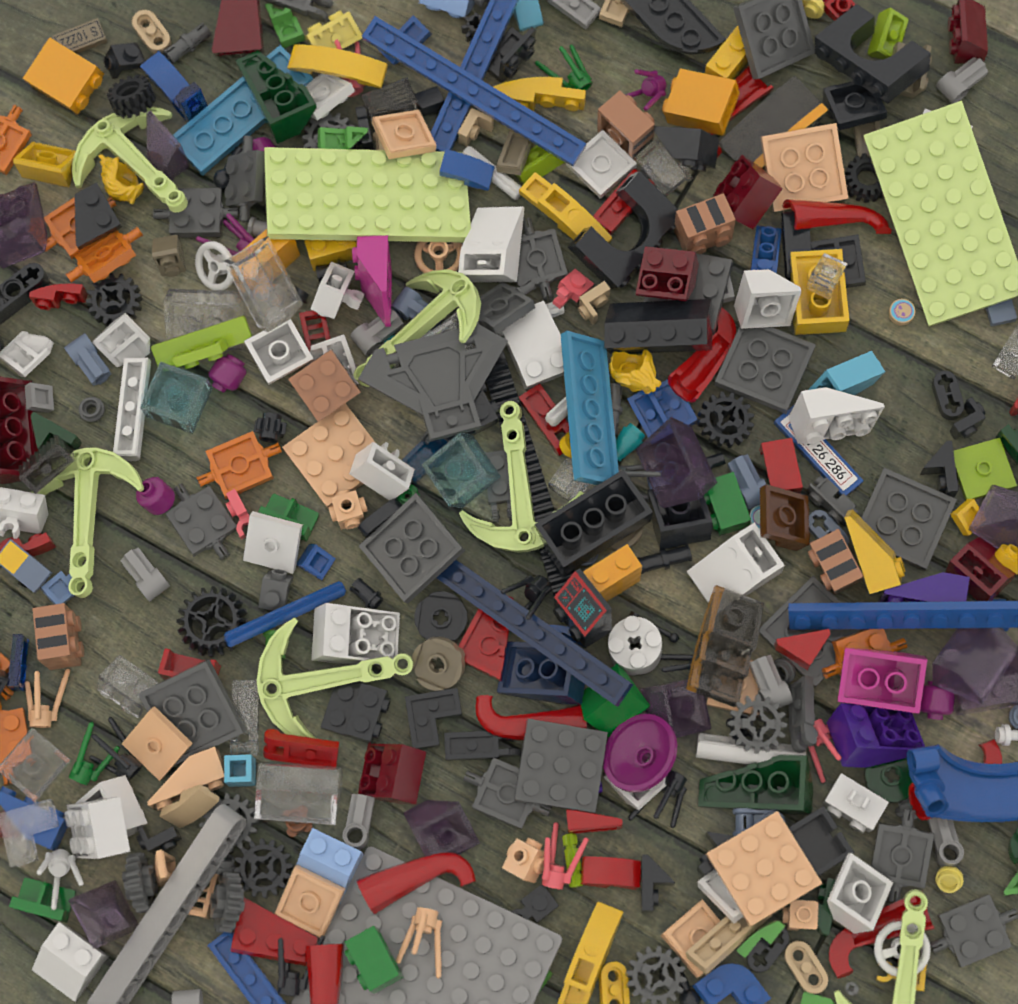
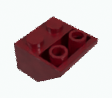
[948,0,988,64]
[713,154,783,229]
[635,246,699,301]
[945,536,1018,601]
[358,743,426,805]

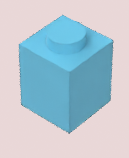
[224,754,256,787]

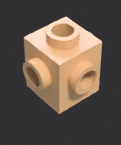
[328,490,368,530]
[502,837,544,883]

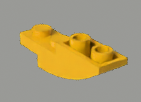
[494,77,586,112]
[519,172,612,243]
[557,901,624,1004]

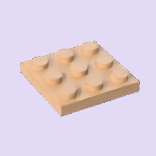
[760,123,848,212]
[282,403,376,509]
[706,811,822,927]

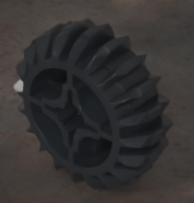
[176,586,249,657]

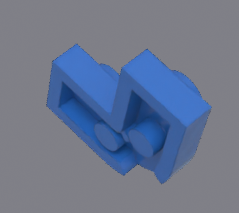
[693,963,771,1004]

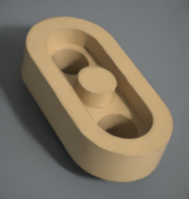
[132,10,171,54]
[784,941,828,994]

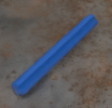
[224,581,346,647]

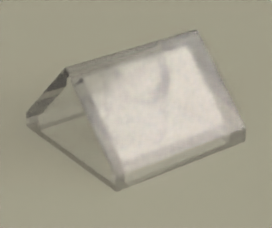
[0,728,72,803]

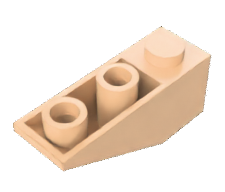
[147,746,224,811]

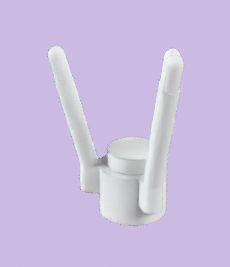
[37,849,84,910]

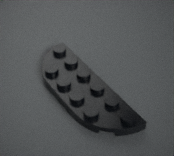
[621,0,726,54]

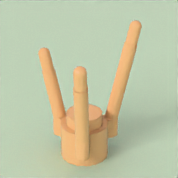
[25,669,70,728]
[396,907,442,978]

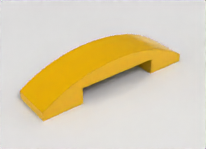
[287,45,388,89]

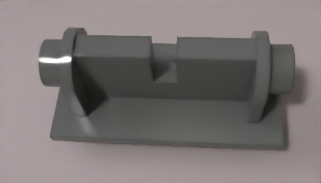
[807,476,859,527]

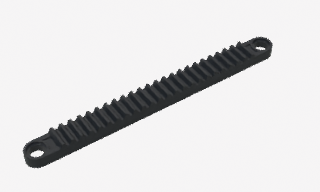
[485,351,574,625]

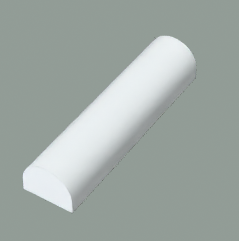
[113,358,151,461]
[696,733,807,764]

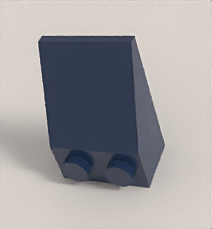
[497,641,590,705]

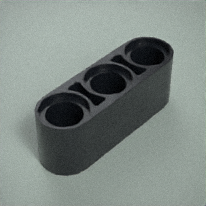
[781,211,811,281]

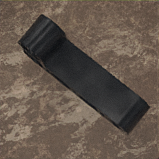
[0,263,50,351]

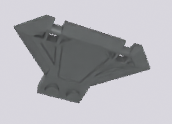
[358,324,508,442]

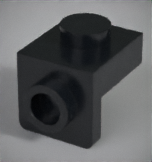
[104,42,146,79]
[949,397,986,440]
[136,825,182,854]

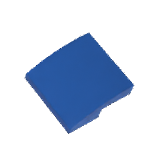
[627,379,699,443]

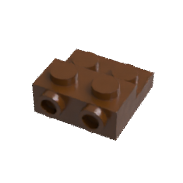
[760,484,810,551]

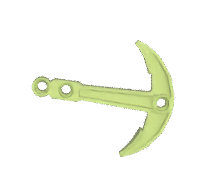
[72,107,188,213]
[353,269,481,387]
[459,401,584,552]
[31,448,144,598]
[257,618,414,739]
[834,890,928,1004]

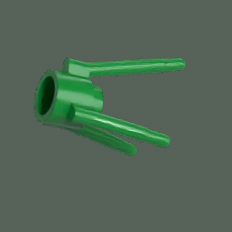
[535,44,593,91]
[68,722,120,786]

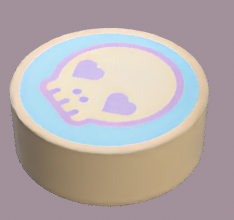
[888,299,915,326]

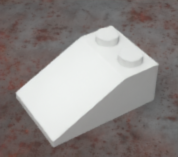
[501,301,564,391]

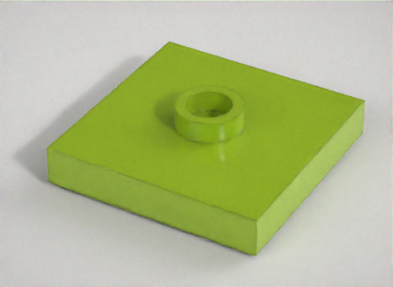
[953,438,1017,501]

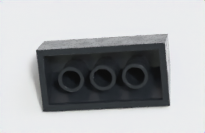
[604,299,712,354]
[534,469,653,576]

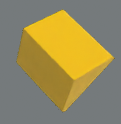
[13,142,76,187]

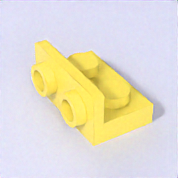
[304,10,362,49]

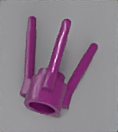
[625,69,666,111]
[196,213,255,257]

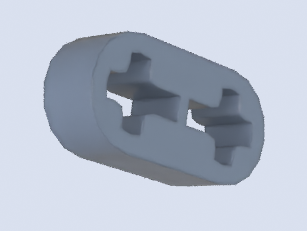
[809,510,849,546]

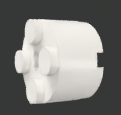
[608,616,662,676]

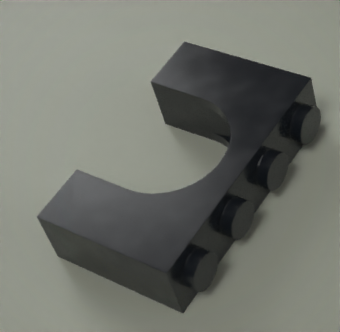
[815,4,930,104]
[567,171,678,289]

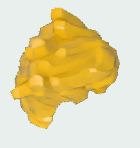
[99,154,144,204]
[609,349,662,394]

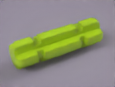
[562,833,583,888]

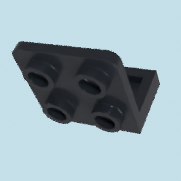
[487,27,536,83]

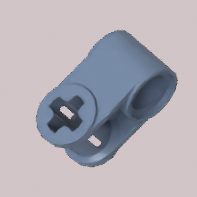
[732,808,785,836]

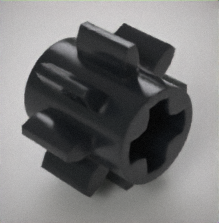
[461,12,483,42]
[254,412,287,443]

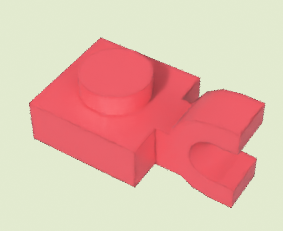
[552,269,594,309]
[225,489,250,539]

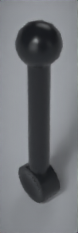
[629,611,679,643]

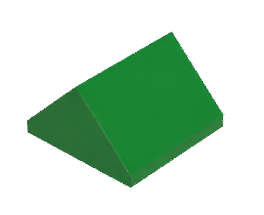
[581,664,650,737]

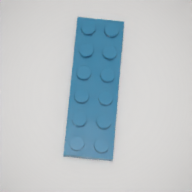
[169,45,313,176]
[560,331,619,485]

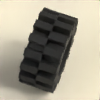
[107,75,156,118]
[845,153,883,203]

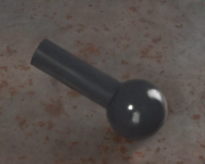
[213,147,243,189]
[669,962,701,1004]

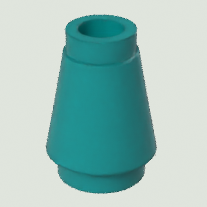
[616,423,646,462]

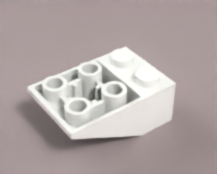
[458,207,524,282]
[789,387,885,444]
[687,522,785,615]
[311,603,400,665]
[65,797,130,859]

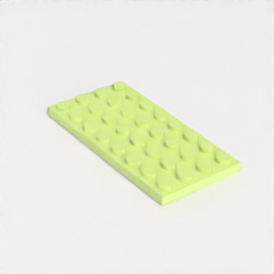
[863,101,1018,327]
[264,147,471,242]

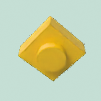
[950,499,987,536]

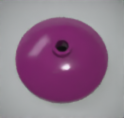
[603,714,677,792]

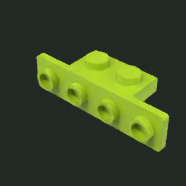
[151,315,252,370]

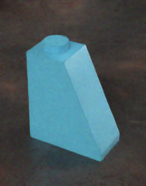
[808,351,885,395]

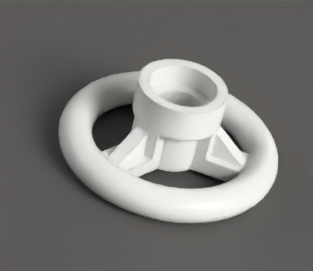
[195,241,235,291]
[874,921,931,977]

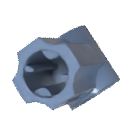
[391,286,442,331]
[64,333,111,386]
[727,454,766,510]

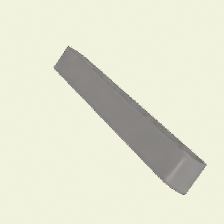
[87,804,246,1004]

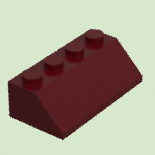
[0,376,41,484]

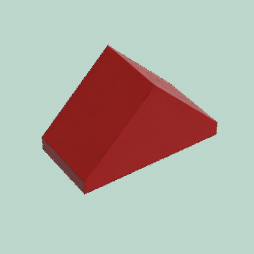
[774,629,830,670]

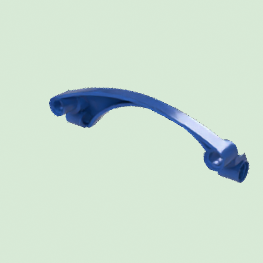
[907,744,1018,822]

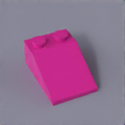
[352,235,392,327]
[837,647,927,714]

